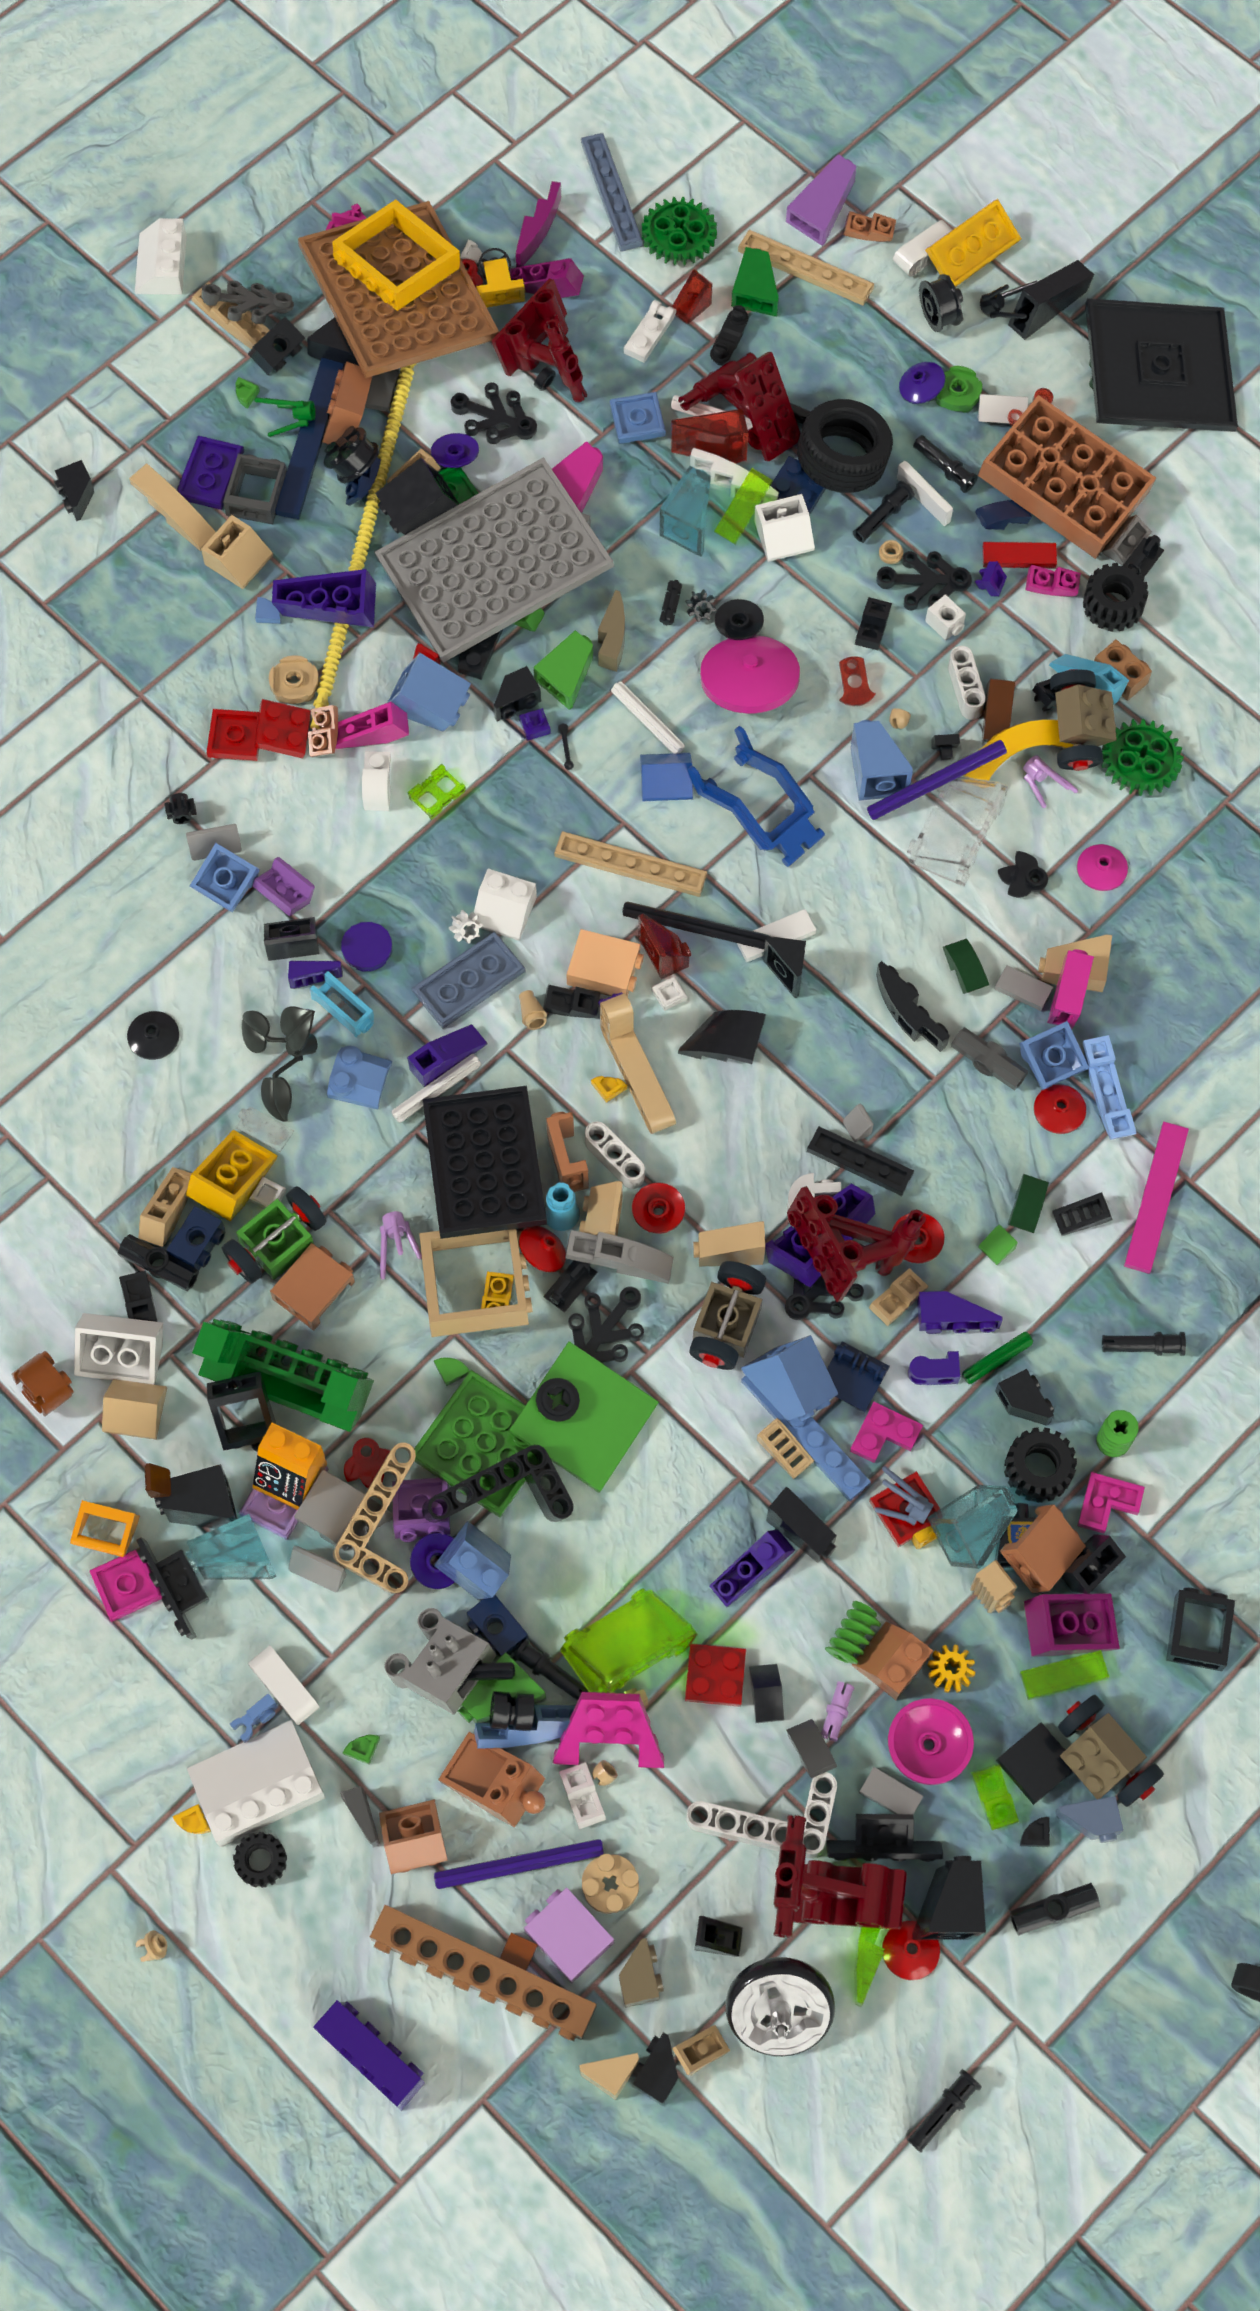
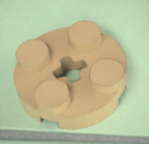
[269,656,319,704]
[582,1854,639,1914]

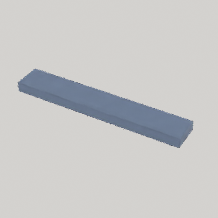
[581,133,643,252]

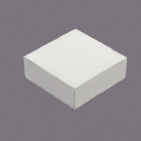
[652,976,687,1011]
[249,1177,286,1209]

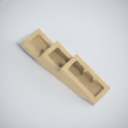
[192,282,276,349]
[129,463,216,551]

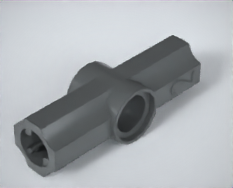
[951,1027,1028,1091]

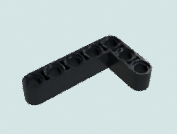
[422,1445,574,1523]

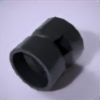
[490,1691,534,1731]

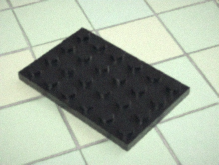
[423,1085,547,1239]

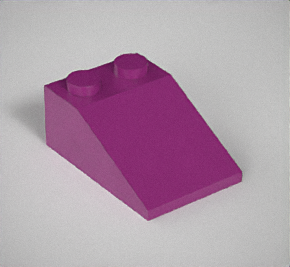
[1024,1593,1120,1657]

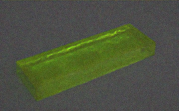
[714,468,773,545]
[1019,1650,1110,1700]

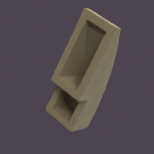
[598,590,625,672]

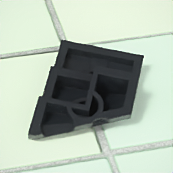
[678,1010,766,1064]

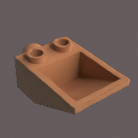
[438,1732,545,1828]

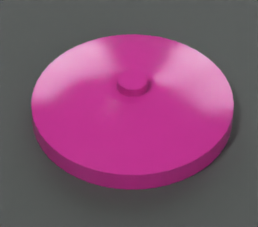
[700,635,800,714]

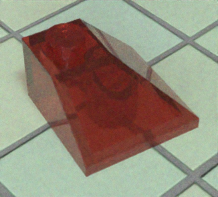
[638,914,691,980]

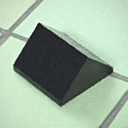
[264,917,320,961]
[763,936,806,998]

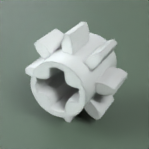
[449,910,483,944]

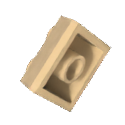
[579,1181,623,1236]

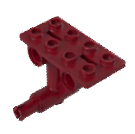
[492,278,587,402]
[678,352,801,461]
[787,1186,926,1302]
[773,1815,907,1938]

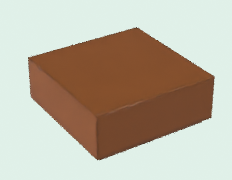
[500,1933,538,1971]

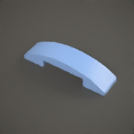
[1083,1035,1137,1140]

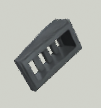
[340,1786,380,1847]

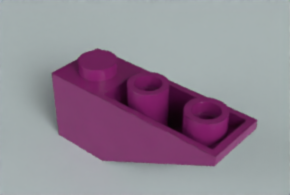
[510,258,584,298]

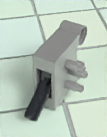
[385,1608,515,1715]

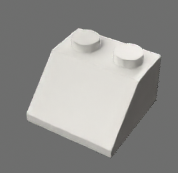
[474,869,537,941]

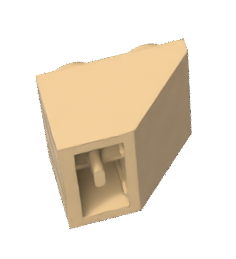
[201,515,273,589]

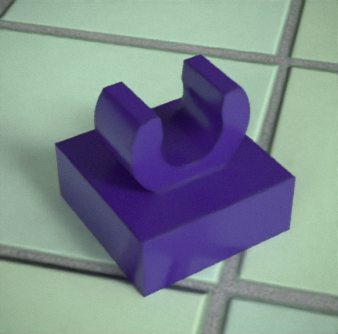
[975,561,1007,596]
[519,708,551,741]

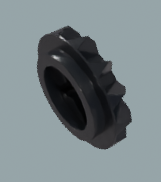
[535,1378,580,1423]

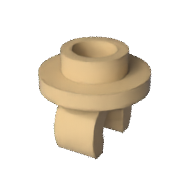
[135,1930,167,1962]

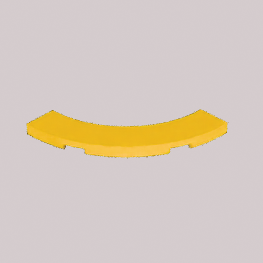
[963,720,1074,787]

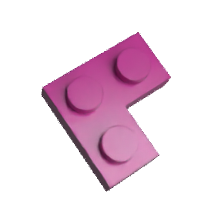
[850,1402,923,1463]
[1077,1472,1145,1534]

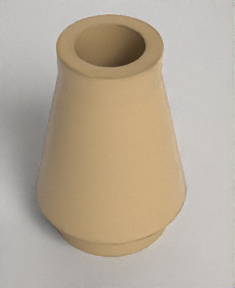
[519,990,547,1030]

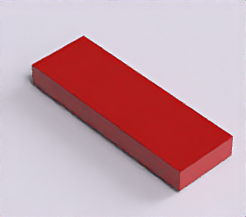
[982,542,1057,568]

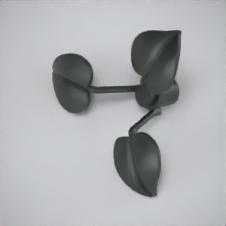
[242,1006,318,1122]

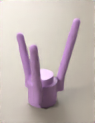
[1023,755,1078,808]
[380,1211,422,1280]

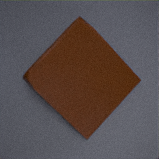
[145,1463,171,1498]

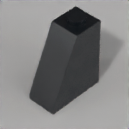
[307,317,359,367]
[766,1486,837,1563]

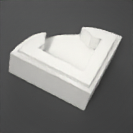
[460,239,483,269]

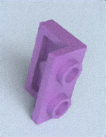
[252,857,315,917]

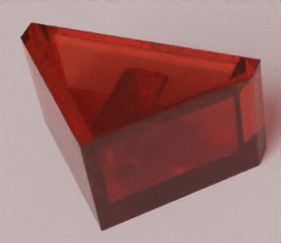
[672,270,712,324]

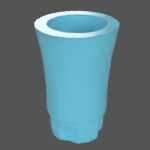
[545,1183,580,1231]

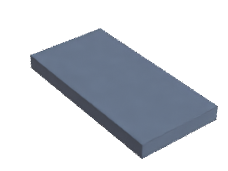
[412,931,526,1029]

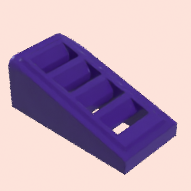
[288,961,343,989]

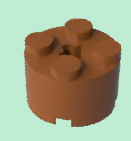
[12,1351,74,1416]

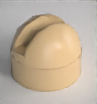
[889,708,911,729]
[593,1760,618,1786]

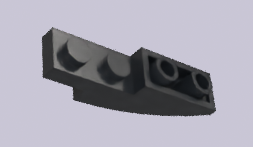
[876,961,950,1052]

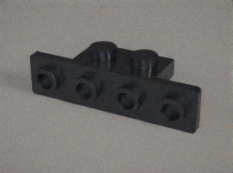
[136,1537,209,1640]
[826,1814,943,1862]

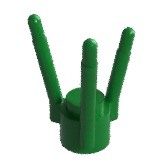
[254,397,316,437]

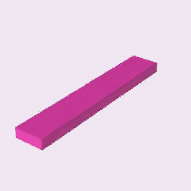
[1124,1121,1189,1274]

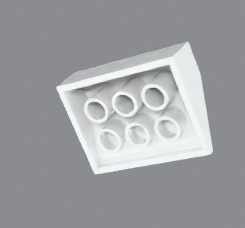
[187,1720,325,1847]

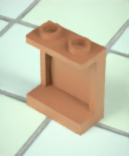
[546,1112,589,1192]
[270,1243,355,1331]
[1000,1504,1086,1593]

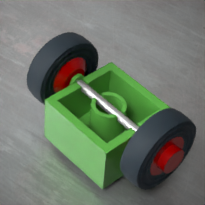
[222,1186,327,1284]

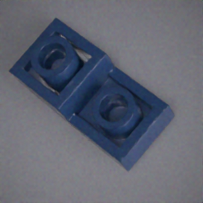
[345,458,381,506]
[975,500,1032,530]

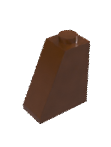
[982,679,1015,742]

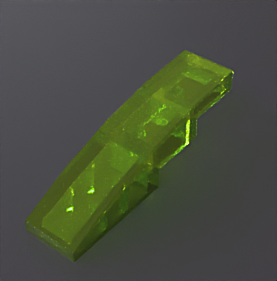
[854,1927,885,2007]

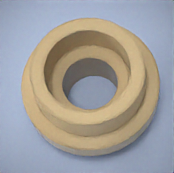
[879,540,903,564]

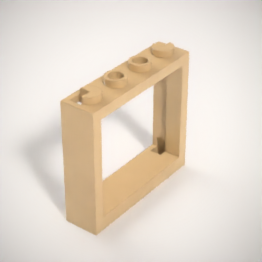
[419,1229,533,1337]

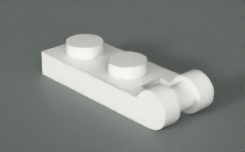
[624,300,676,363]

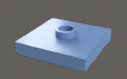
[610,392,666,444]

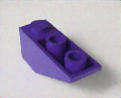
[407,1024,488,1087]
[917,1291,1003,1334]
[709,1529,795,1607]

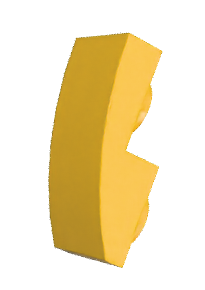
[481,1271,514,1309]

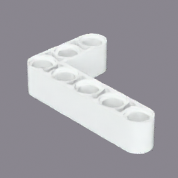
[686,1772,837,1859]

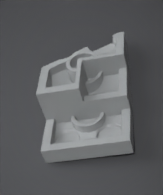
[294,1470,393,1551]

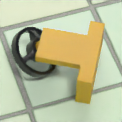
[476,248,525,308]

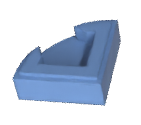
[255,597,281,624]

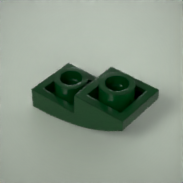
[943,938,989,994]
[1008,1174,1049,1233]

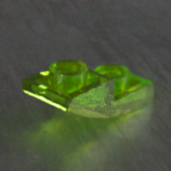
[971,1764,1019,1830]

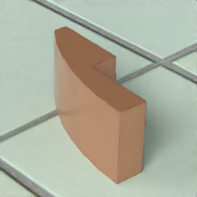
[843,211,896,242]
[308,705,338,757]

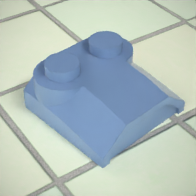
[189,843,260,912]
[1019,1021,1089,1090]
[327,1046,392,1110]

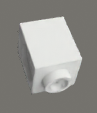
[925,595,966,640]

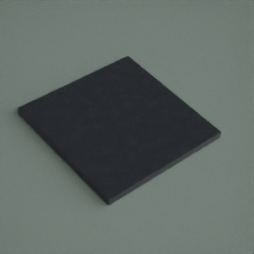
[1085,298,1238,432]

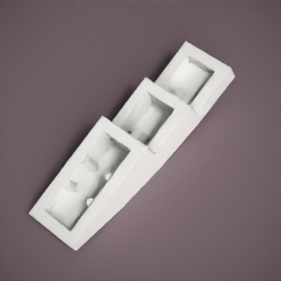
[690,448,779,505]

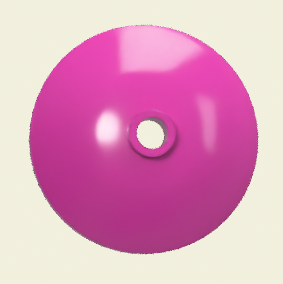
[888,1698,974,1785]

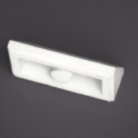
[978,394,1028,424]

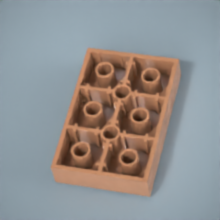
[978,395,1156,559]

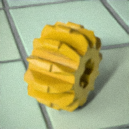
[927,1645,976,1693]

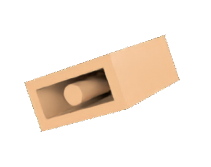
[567,929,644,997]

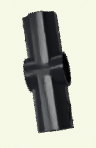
[117,1234,199,1292]
[1009,1883,1100,1936]

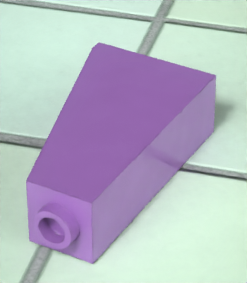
[786,154,857,246]

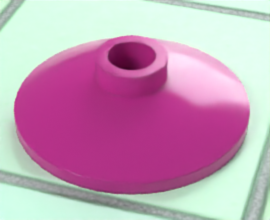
[1077,844,1128,891]

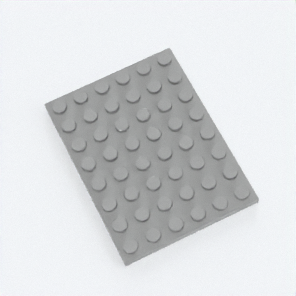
[375,457,614,663]

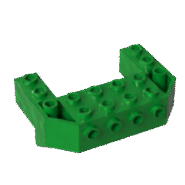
[192,1319,374,1432]

